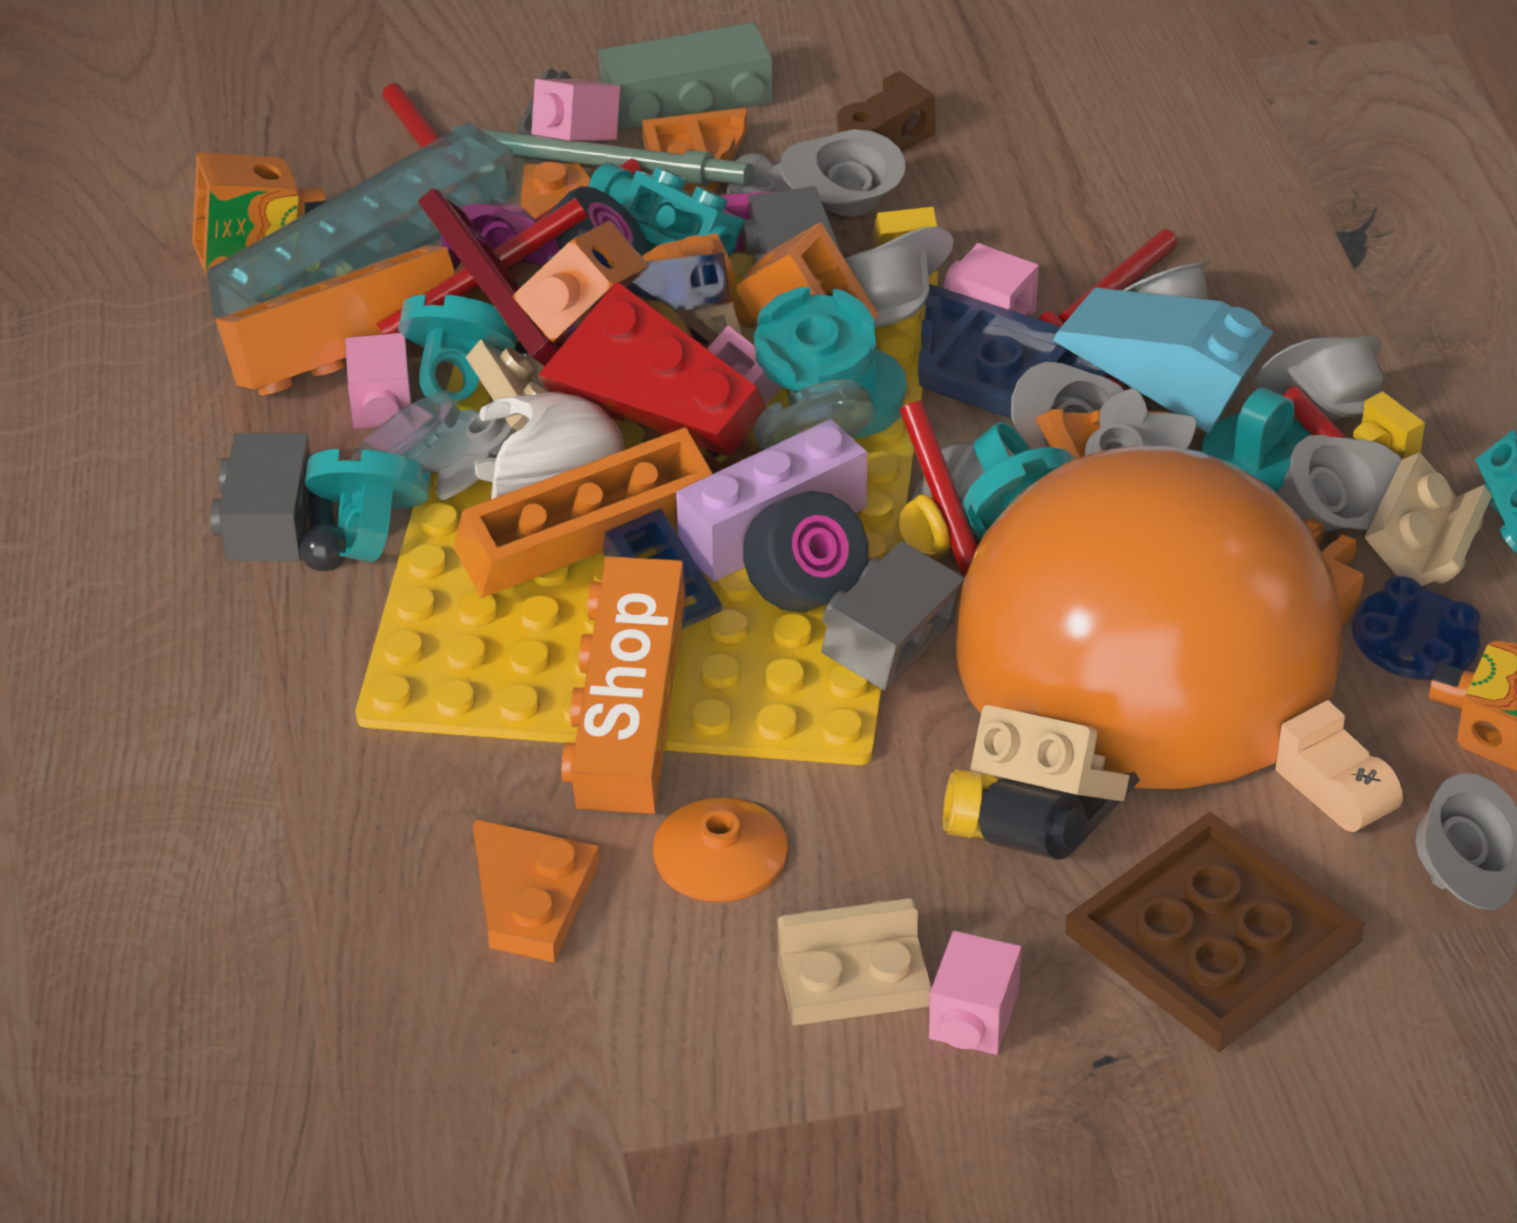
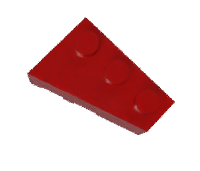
[538,281,769,457]

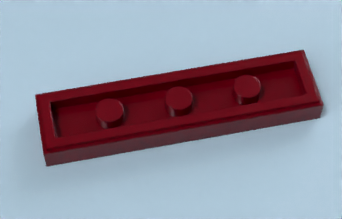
[417,188,563,367]

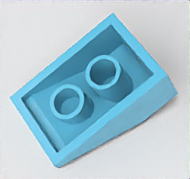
[1053,288,1273,433]

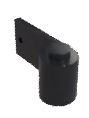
[979,772,1140,860]

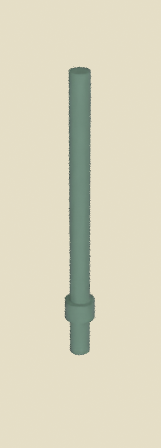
[450,126,753,186]

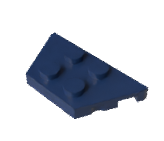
[918,284,1113,419]

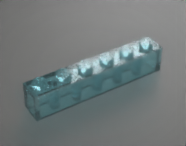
[207,122,516,318]

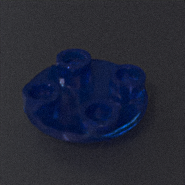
[1352,576,1481,680]

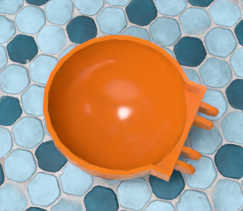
[956,445,1364,789]

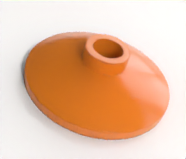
[653,797,788,902]

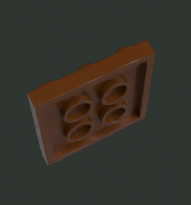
[1065,811,1365,1052]

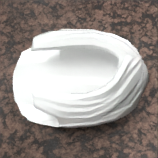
[475,392,625,499]

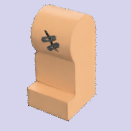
[1275,700,1403,832]

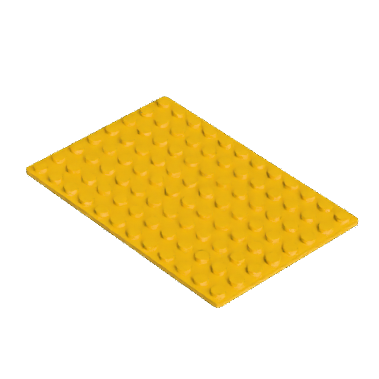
[355,253,938,765]

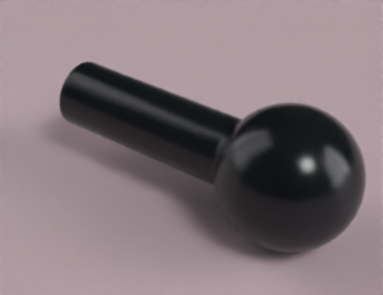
[299,490,347,571]

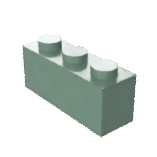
[598,22,773,131]

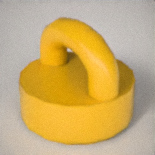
[894,494,951,560]
[943,769,999,838]

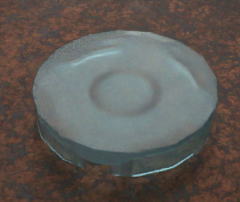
[753,379,876,451]
[349,391,460,460]

